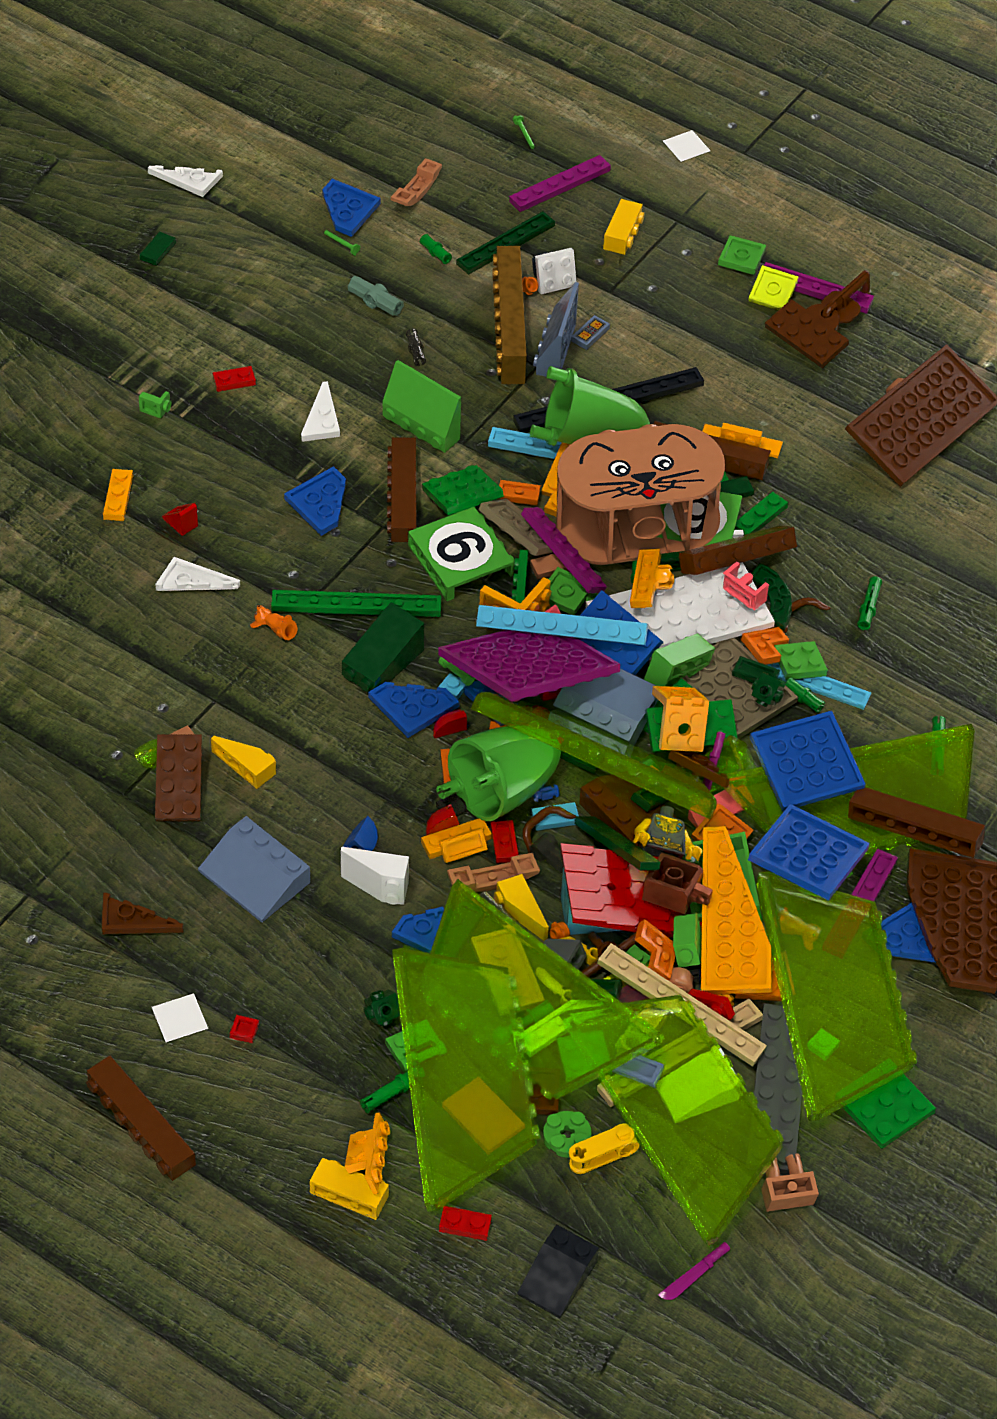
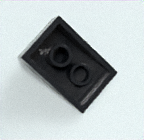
[517,1224,599,1318]

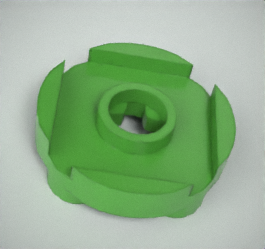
[543,1111,591,1158]

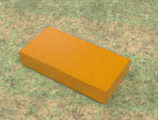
[439,828,488,863]

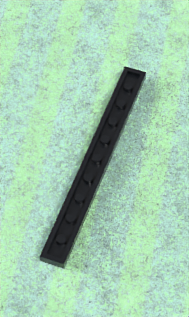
[513,367,704,433]

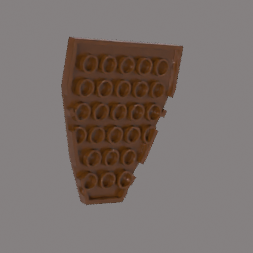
[907,848,997,994]

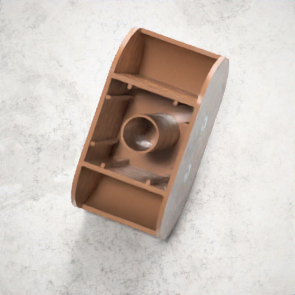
[556,424,725,565]

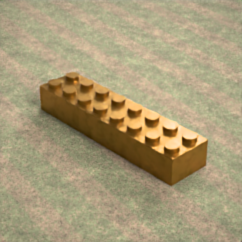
[492,246,526,384]

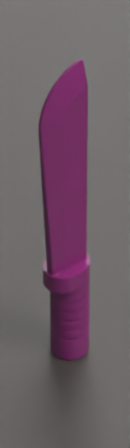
[698,732,726,803]
[658,1242,730,1300]

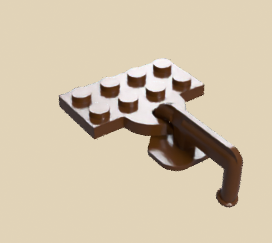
[765,270,871,368]

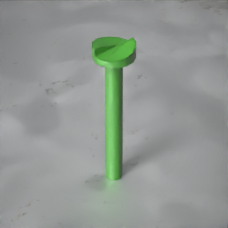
[513,115,535,149]
[324,230,361,256]

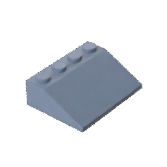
[533,282,579,377]
[553,669,658,747]
[198,816,310,923]

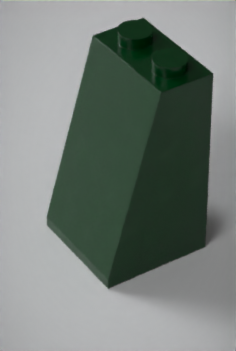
[342,602,424,692]

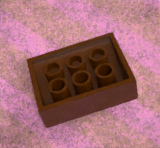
[579,770,687,846]

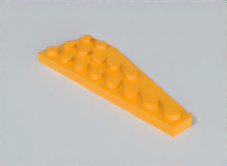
[701,826,772,994]

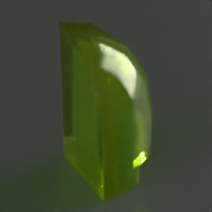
[134,738,157,768]

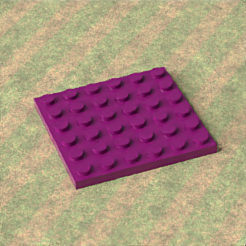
[438,630,620,702]

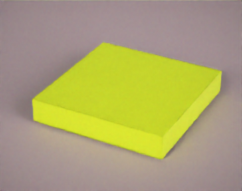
[748,265,798,311]

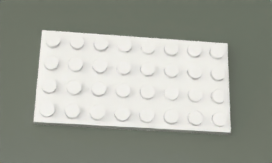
[586,562,775,660]

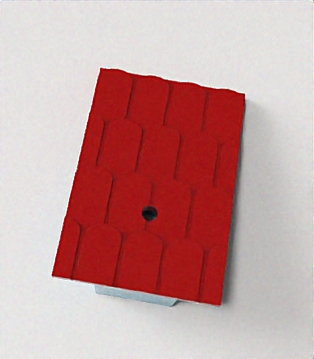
[560,843,702,938]

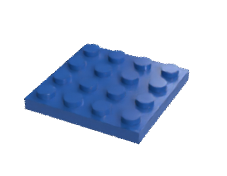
[577,590,664,675]
[749,711,866,812]
[748,804,870,901]

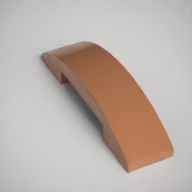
[391,158,442,206]
[447,853,540,892]

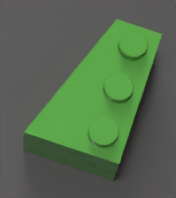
[644,633,715,687]

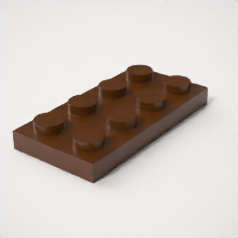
[155,734,202,821]

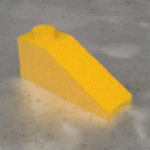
[211,736,276,789]
[494,874,549,941]

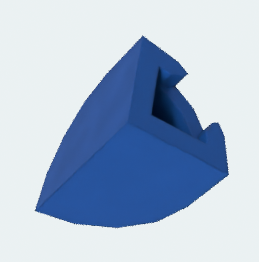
[343,816,378,851]

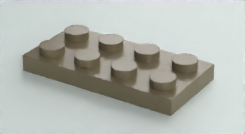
[478,498,553,556]

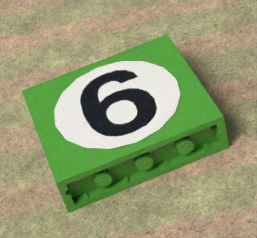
[657,492,742,546]
[408,507,515,601]

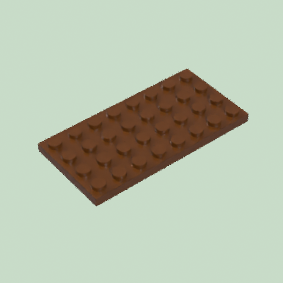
[845,344,997,487]

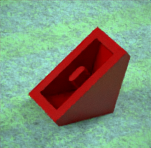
[162,503,198,536]

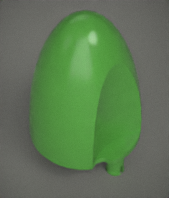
[530,366,650,446]
[436,725,561,821]

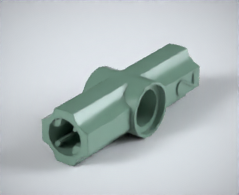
[348,276,404,316]

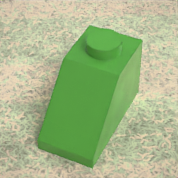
[673,913,702,967]

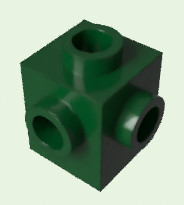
[751,672,787,707]
[364,989,403,1026]

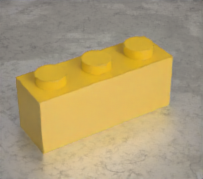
[603,199,645,255]
[310,1158,389,1220]

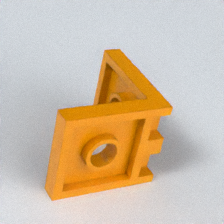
[480,577,552,631]
[652,686,709,752]

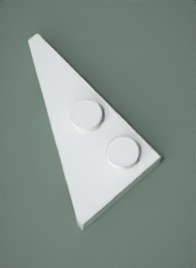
[148,165,223,197]
[301,381,340,442]
[155,557,240,591]

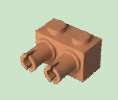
[761,1154,819,1212]

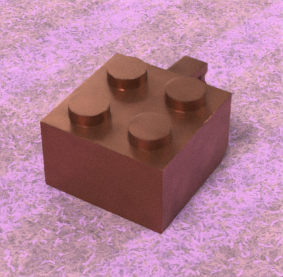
[642,852,713,914]

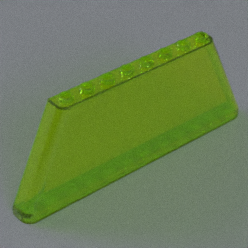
[471,692,717,819]
[724,724,975,854]
[757,871,917,1121]
[419,879,665,1100]
[392,948,541,1212]
[560,995,784,1247]

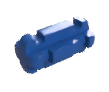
[532,784,559,802]

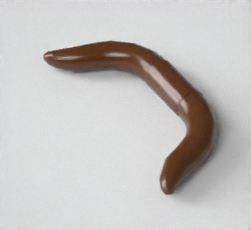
[783,597,831,633]
[522,806,576,853]

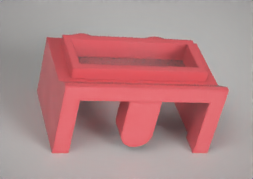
[723,562,769,611]

